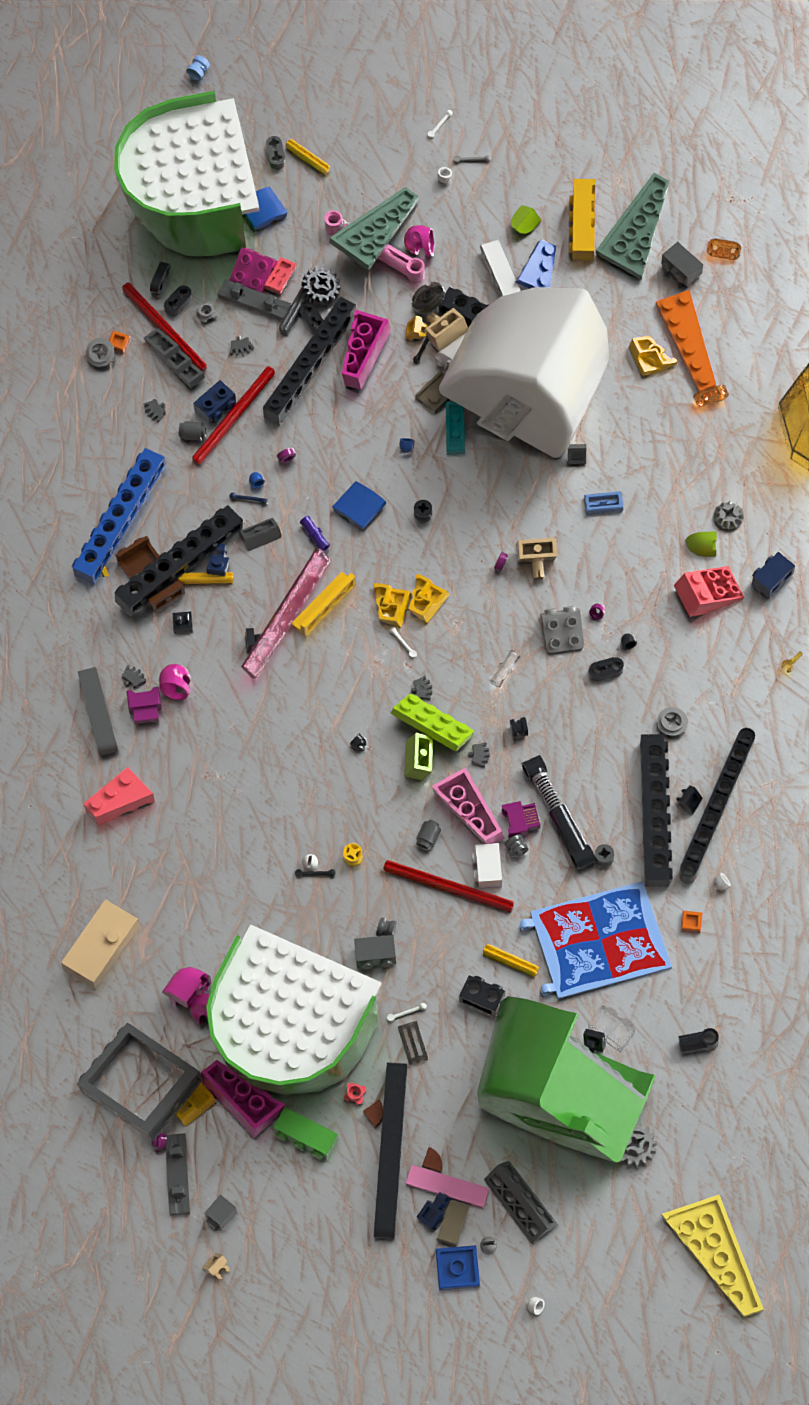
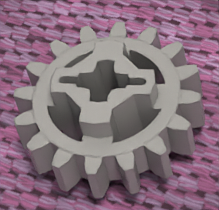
[620,1123,657,1168]

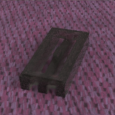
[398,1021,428,1065]

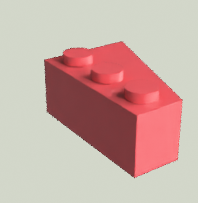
[83,767,155,825]

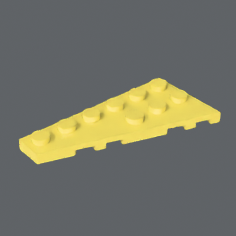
[661,1195,763,1318]

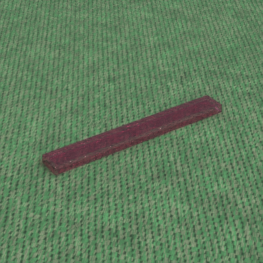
[241,548,331,679]

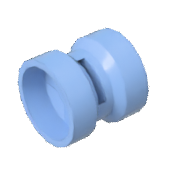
[186,55,210,80]

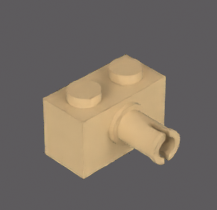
[425,308,468,351]
[516,538,557,579]

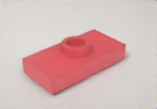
[264,257,297,295]

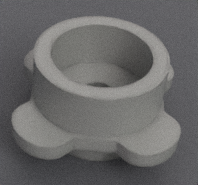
[196,303,217,323]

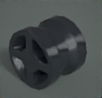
[414,500,432,523]
[510,717,528,738]

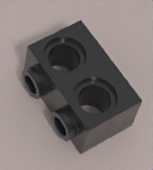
[459,975,505,1017]

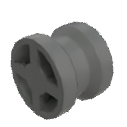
[505,834,529,858]
[595,844,614,868]
[376,917,397,936]

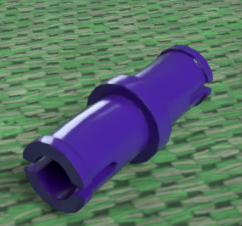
[300,515,330,552]

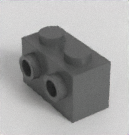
[661,242,703,286]
[354,935,396,969]

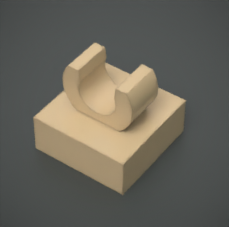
[202,1253,230,1279]

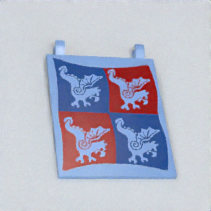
[520,881,672,999]

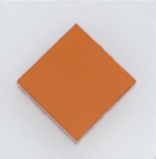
[108,330,131,354]
[681,910,703,933]

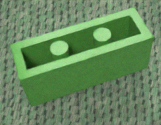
[273,1107,339,1160]

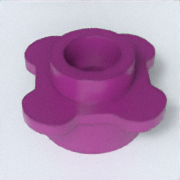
[151,1133,166,1152]

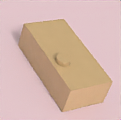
[61,899,140,990]

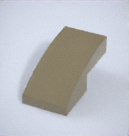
[437,1200,470,1246]

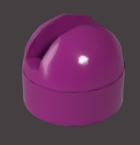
[589,603,605,620]

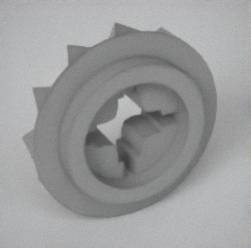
[86,338,115,368]
[714,501,744,529]
[657,707,688,737]

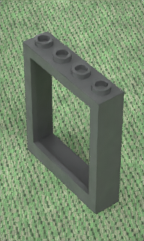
[77,1022,204,1141]

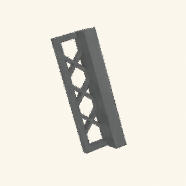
[484,1161,558,1243]

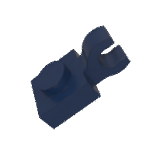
[206,544,230,576]
[417,1192,451,1230]

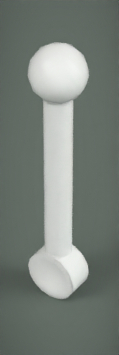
[428,110,452,139]
[389,627,417,658]
[387,1003,427,1022]

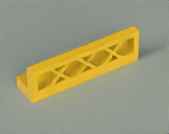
[291,572,356,637]

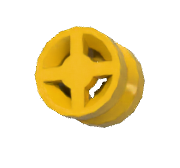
[343,843,363,867]

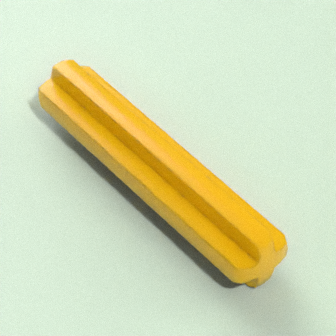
[285,139,330,174]
[178,572,233,584]
[483,944,539,977]

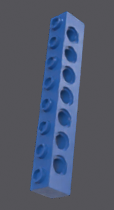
[72,448,166,585]

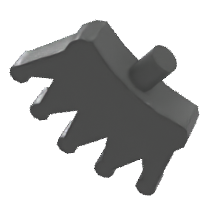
[230,336,254,356]
[143,399,166,422]
[122,665,146,688]
[411,676,432,700]
[468,742,490,767]

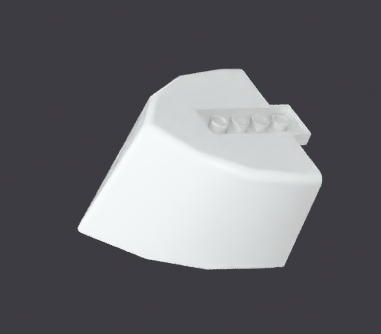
[439,287,610,458]

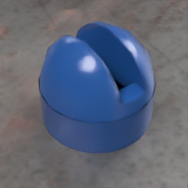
[399,438,415,453]
[249,472,265,489]

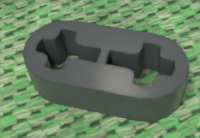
[266,136,285,169]

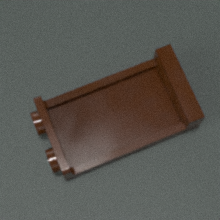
[116,536,185,613]

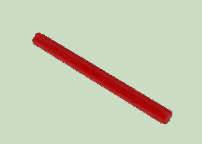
[122,282,207,372]
[192,366,275,465]
[383,860,514,912]

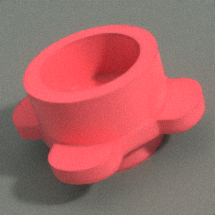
[344,1083,366,1105]

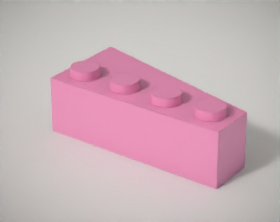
[432,767,505,844]

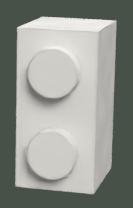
[472,843,502,888]

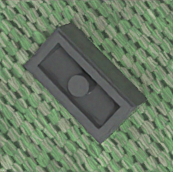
[239,518,282,551]

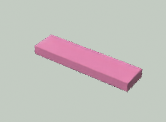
[406,1165,489,1209]

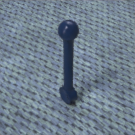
[229,492,268,503]

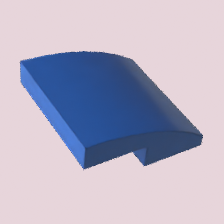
[244,186,288,230]
[332,481,386,529]

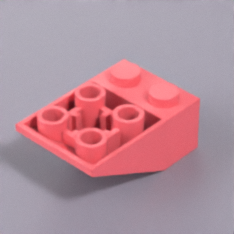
[674,566,744,617]

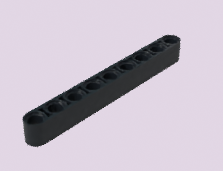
[679,727,755,884]
[374,1062,407,1239]

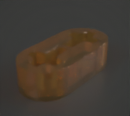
[707,238,741,260]
[693,385,729,407]

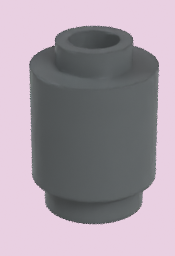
[179,421,207,441]
[416,820,441,850]

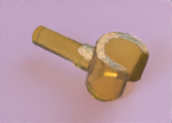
[781,651,803,673]

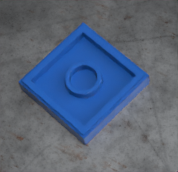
[435,1245,480,1291]

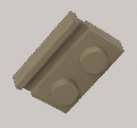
[415,370,450,413]

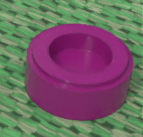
[277,448,296,463]
[494,552,508,571]

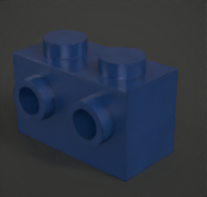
[193,380,236,425]
[752,552,795,598]

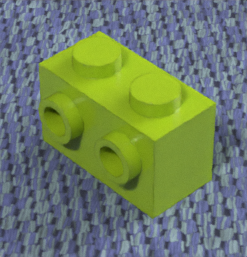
[404,733,433,780]

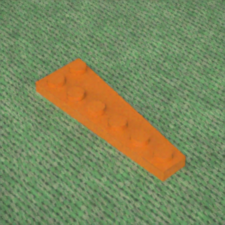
[656,290,716,394]

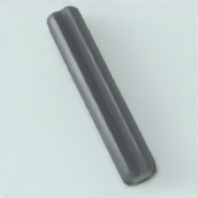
[279,287,307,334]

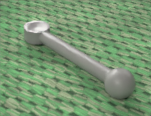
[454,155,491,163]

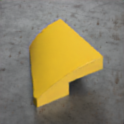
[628,336,677,376]
[409,573,449,624]
[373,583,411,628]
[176,1082,217,1127]

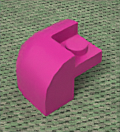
[162,967,212,1008]

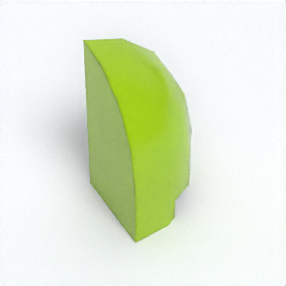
[511,205,541,234]
[685,531,717,557]

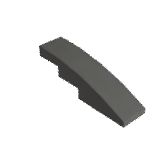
[144,328,205,388]

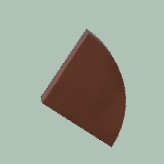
[363,1099,383,1128]
[422,1147,442,1173]

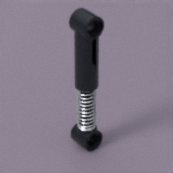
[521,755,596,870]

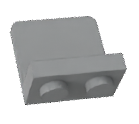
[540,606,584,653]

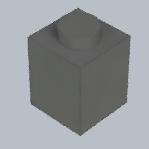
[205,1194,237,1231]

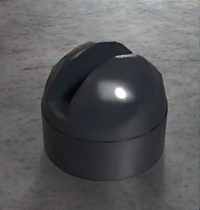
[621,633,637,650]
[350,733,367,750]

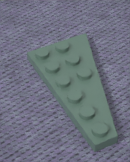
[596,173,669,280]
[329,187,418,271]

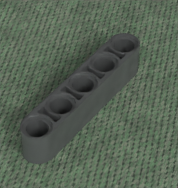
[77,667,118,756]

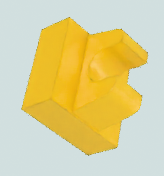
[405,316,427,341]

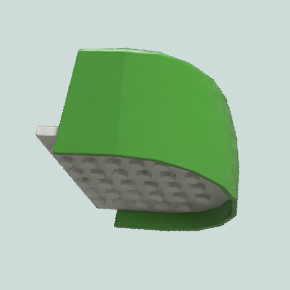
[114,91,260,256]
[206,924,382,1095]

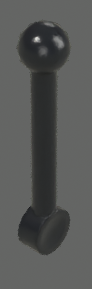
[413,334,429,363]
[295,869,336,878]

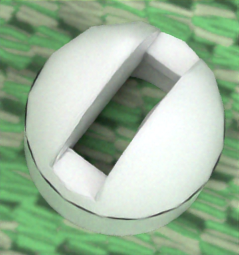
[437,167,452,183]
[302,854,318,871]
[713,873,731,890]
[526,1297,544,1315]

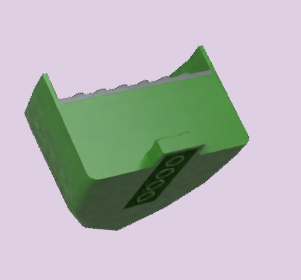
[477,996,656,1163]

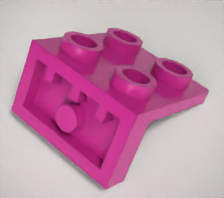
[229,247,278,293]

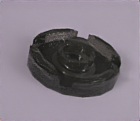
[411,282,446,314]

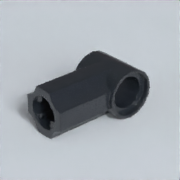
[678,1028,719,1054]

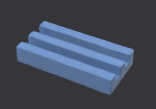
[584,491,624,514]

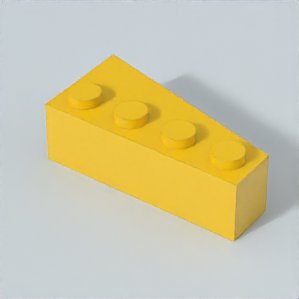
[569,179,596,260]

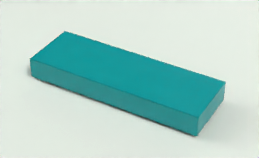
[446,402,465,454]

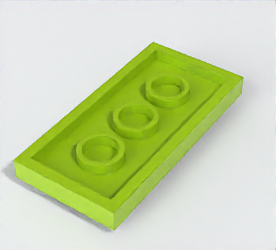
[391,693,474,752]

